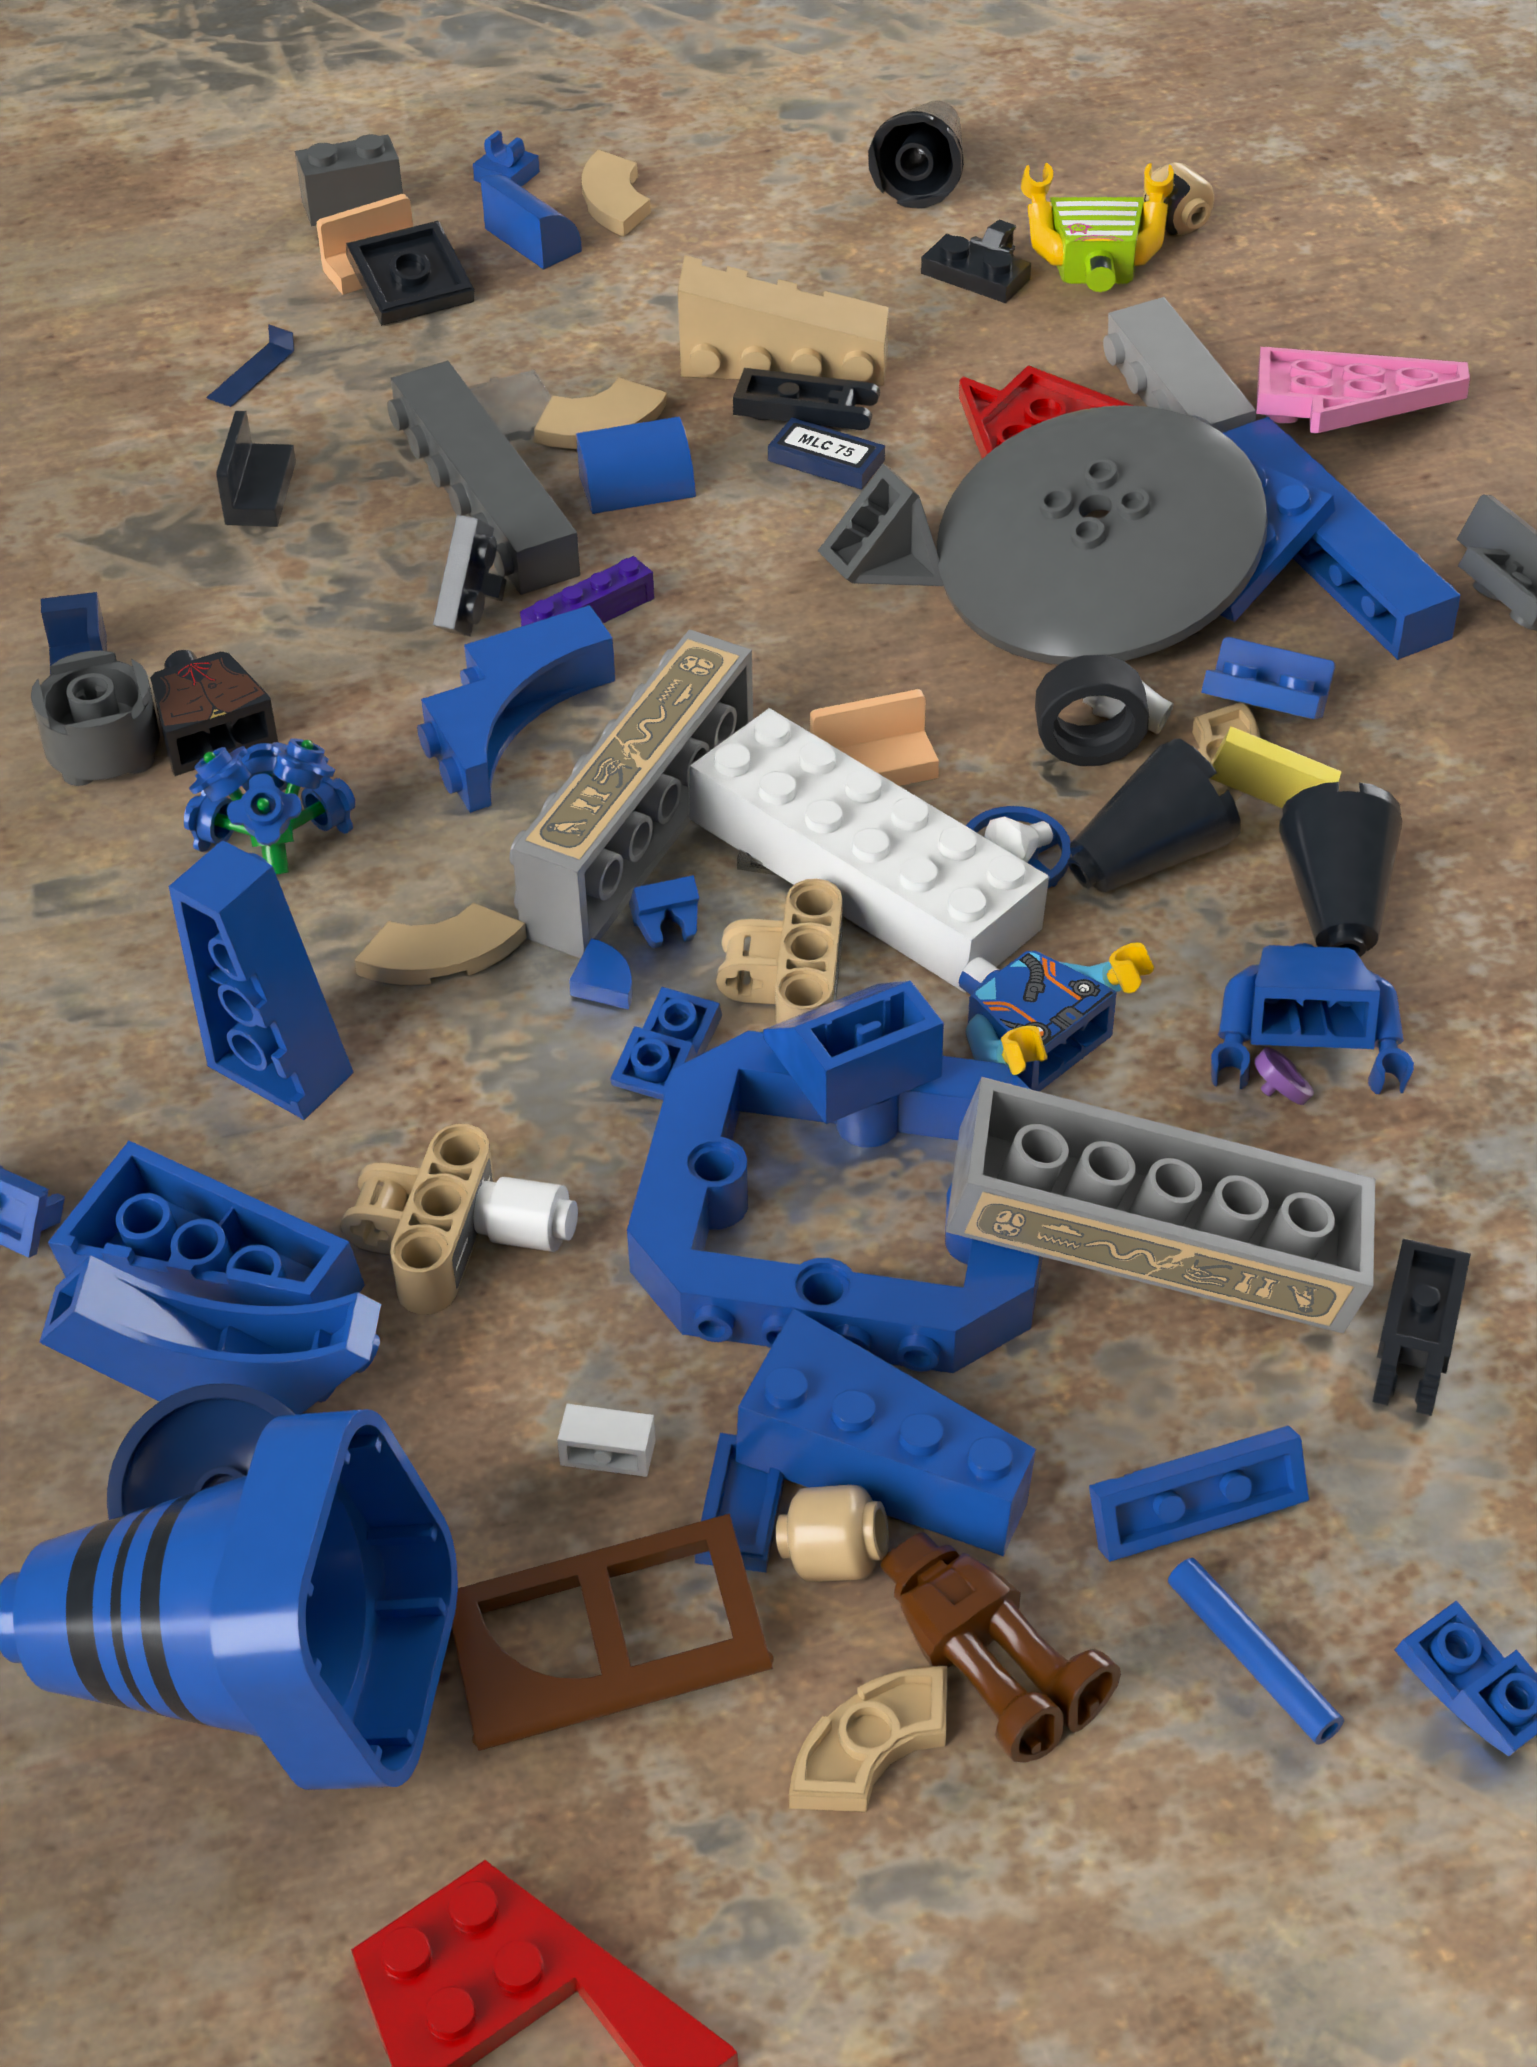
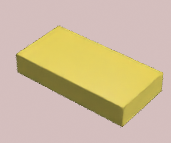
[1209,726,1341,808]

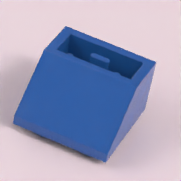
[763,980,944,1124]

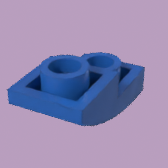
[610,987,722,1100]
[1394,1600,1537,1756]

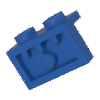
[1201,637,1336,719]

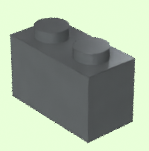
[295,134,403,226]

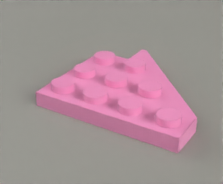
[1256,347,1470,433]

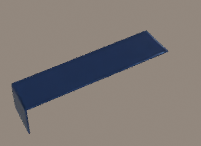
[206,324,294,407]

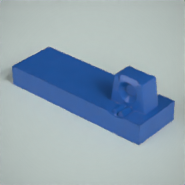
[1089,1425,1309,1562]

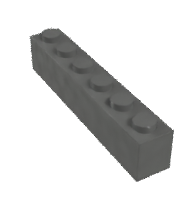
[387,360,580,595]

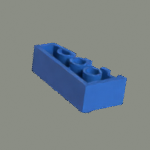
[168,840,354,1120]
[48,1141,365,1306]
[735,1308,1036,1556]

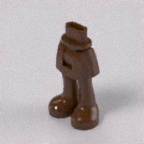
[880,1532,1121,1763]

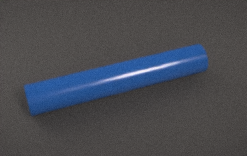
[1168,1558,1344,1745]

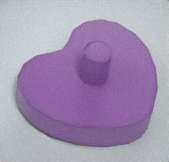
[1255,1047,1314,1105]

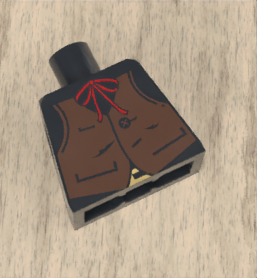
[150,650,278,776]

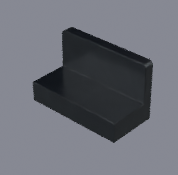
[216,411,296,527]

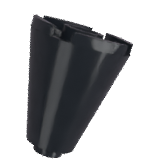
[868,101,964,208]
[1068,738,1241,892]
[1279,782,1402,957]

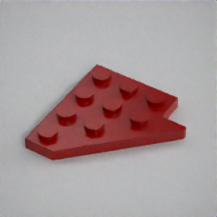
[959,365,1134,459]

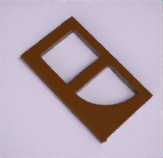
[452,1513,774,1751]

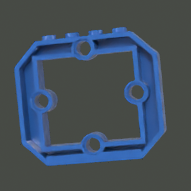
[627,1030,1043,1373]

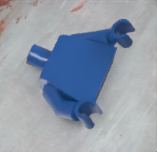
[1211,943,1414,1094]

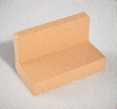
[317,194,413,295]
[810,689,939,786]

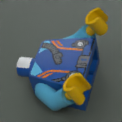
[958,942,1155,1092]

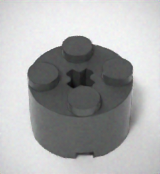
[31,651,160,786]

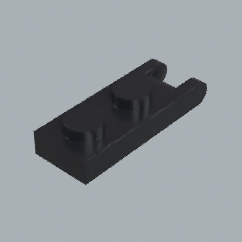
[733,368,880,430]

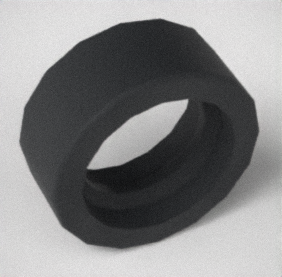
[1035,655,1149,766]

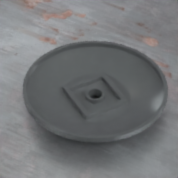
[937,405,1268,665]

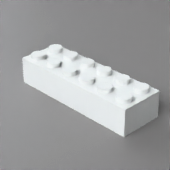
[689,708,1049,993]

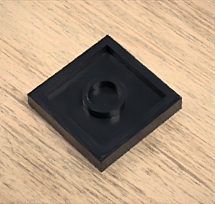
[346,221,475,326]

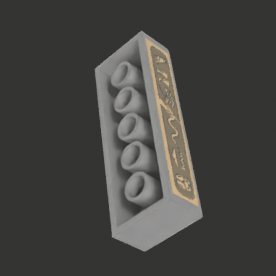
[509,629,753,958]
[946,1077,1375,1334]

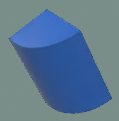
[480,175,582,270]
[576,417,696,514]

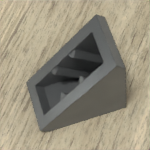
[818,464,943,586]

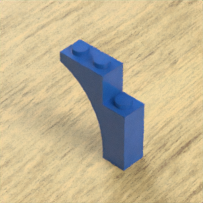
[417,605,616,813]
[39,1255,381,1414]

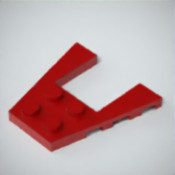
[351,1860,738,2067]

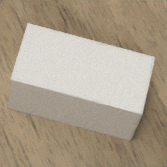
[557,1404,656,1477]

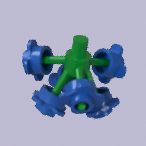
[184,738,355,874]

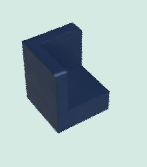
[41,592,107,675]

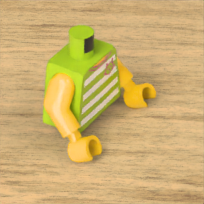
[1021,163,1174,292]

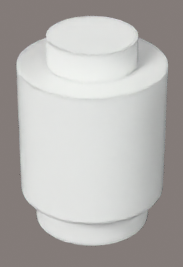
[473,1177,578,1252]

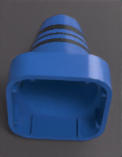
[0,1409,458,1790]

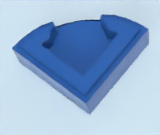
[569,938,633,1009]

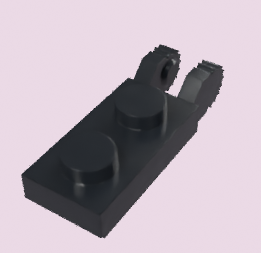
[1372,1238,1471,1416]

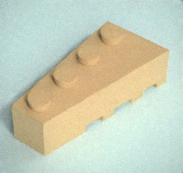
[678,255,889,386]

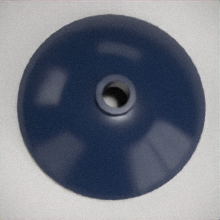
[107,1383,295,1520]

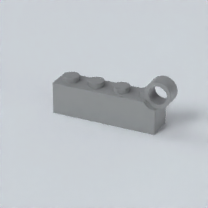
[1103,297,1256,433]

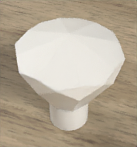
[984,817,1053,863]

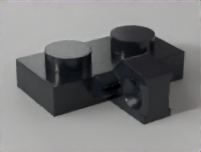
[921,219,1031,304]
[433,515,507,637]

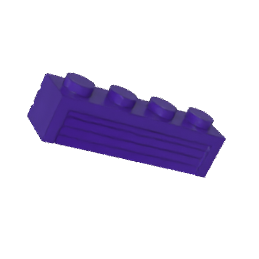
[520,556,654,626]

